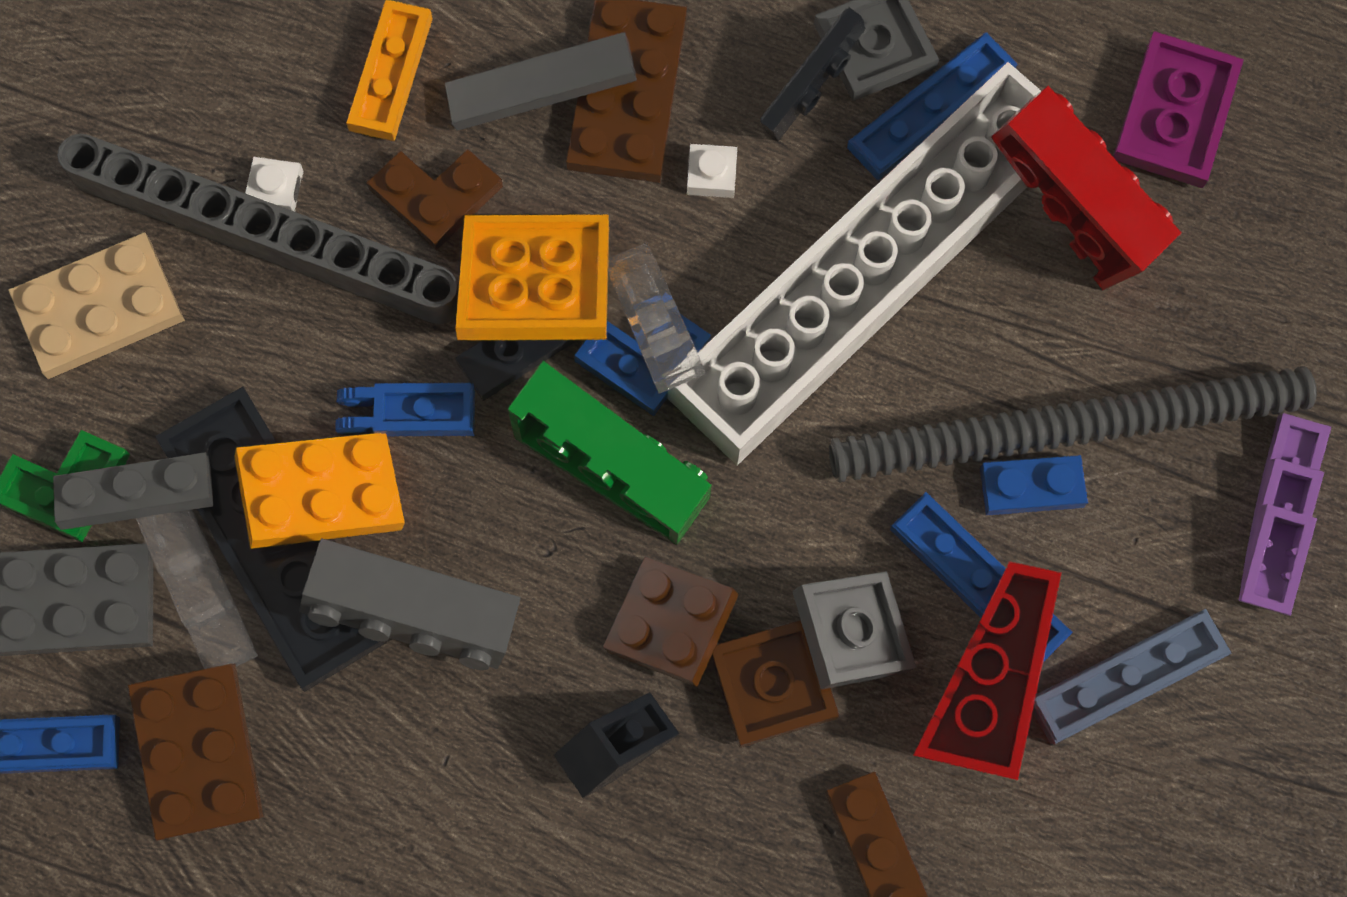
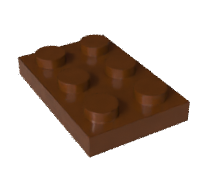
[128,663,264,841]

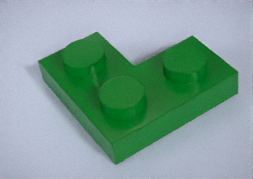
[0,430,130,543]

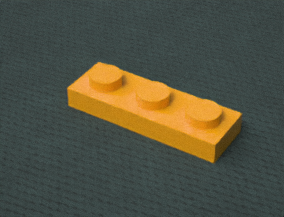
[346,0,433,141]

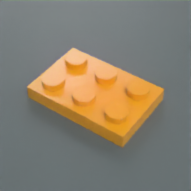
[234,433,405,549]

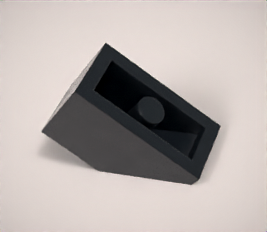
[554,692,680,798]

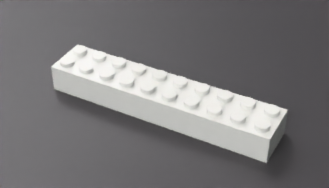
[668,62,1041,465]

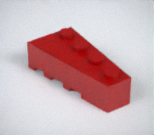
[991,85,1182,291]
[913,561,1062,780]

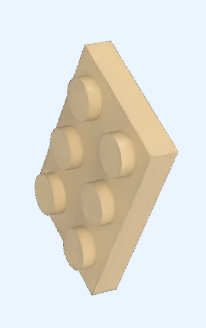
[9,232,185,379]

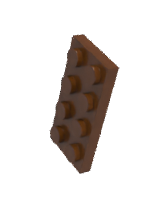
[566,0,687,183]

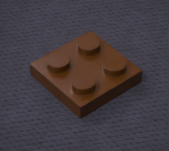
[603,557,738,687]
[711,620,839,748]

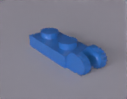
[335,383,475,436]

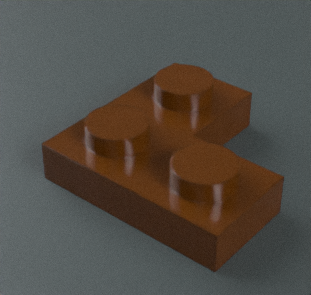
[367,149,503,250]

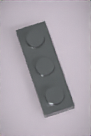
[53,452,213,530]

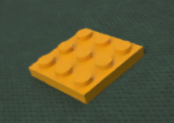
[456,215,609,340]

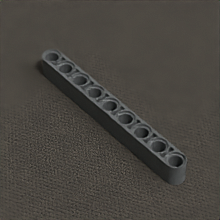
[57,134,459,324]

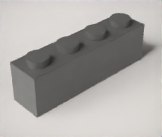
[299,538,521,670]

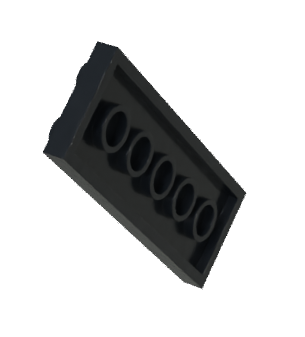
[155,387,392,692]

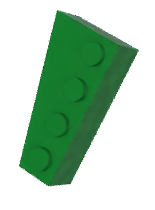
[508,361,712,545]

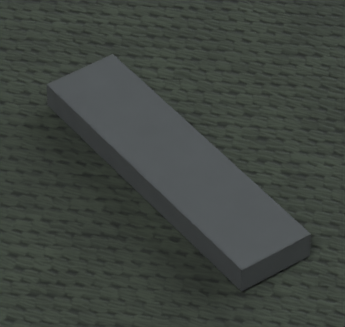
[445,32,637,131]

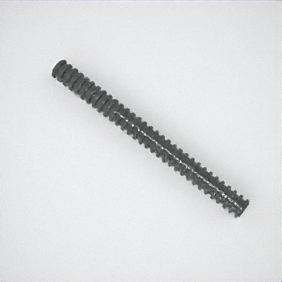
[829,366,1317,483]

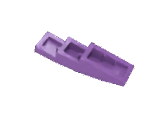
[1239,413,1331,616]

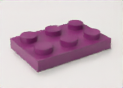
[1113,31,1244,189]

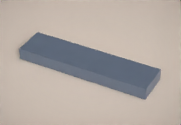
[1033,609,1231,746]

